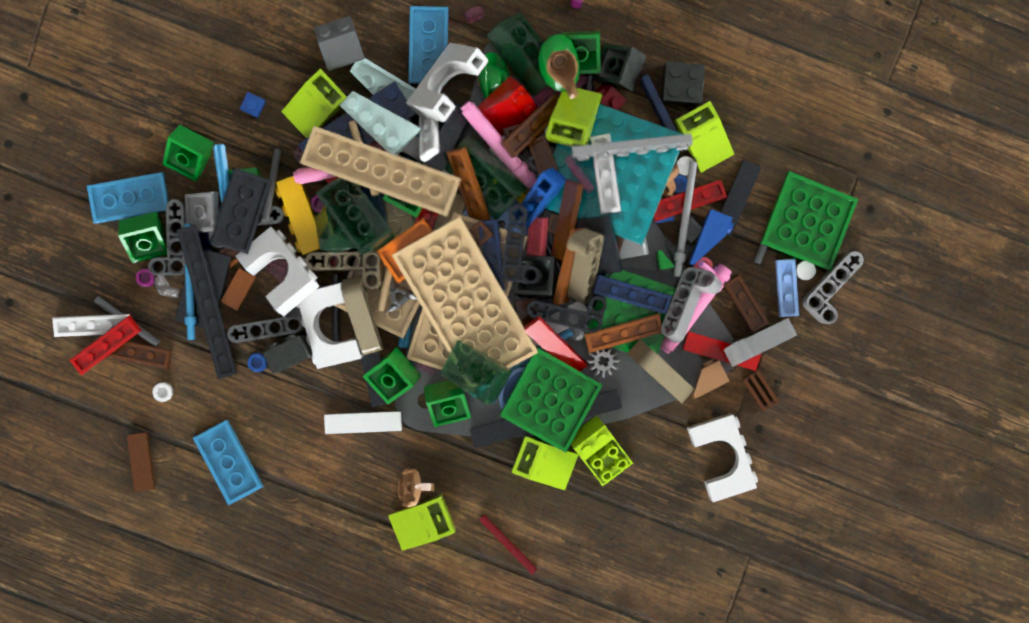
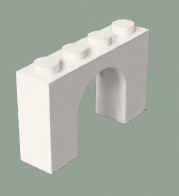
[406,43,489,122]
[236,227,319,316]
[297,282,365,369]
[687,413,758,502]

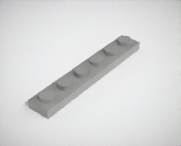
[572,134,693,161]

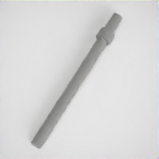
[673,162,697,277]

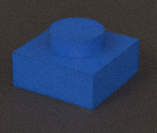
[240,92,266,118]

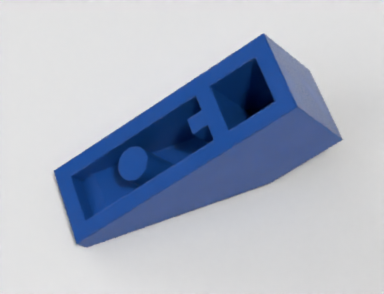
[515,167,567,228]
[688,209,734,265]

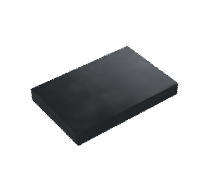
[575,214,623,275]

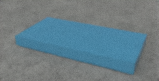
[409,6,448,85]
[87,172,169,224]
[193,419,264,505]

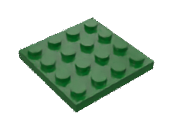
[760,171,858,271]
[583,270,676,355]
[499,347,602,453]

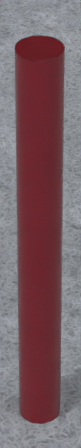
[479,515,537,574]

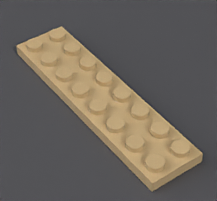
[300,126,461,216]

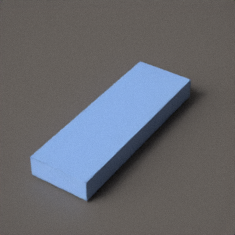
[775,259,799,317]

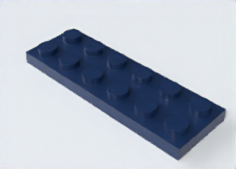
[298,81,416,153]

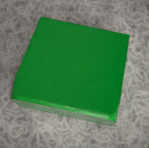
[655,250,675,270]

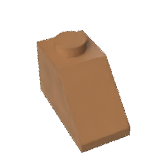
[691,359,729,399]

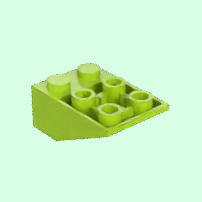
[281,69,347,139]
[545,88,602,147]
[673,101,734,173]
[571,415,633,486]
[511,434,578,490]
[388,494,456,551]

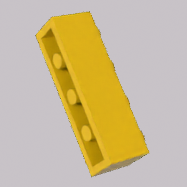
[275,176,327,256]

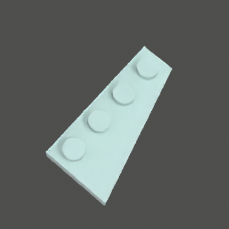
[350,58,416,122]
[340,91,421,156]

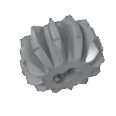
[587,347,620,377]

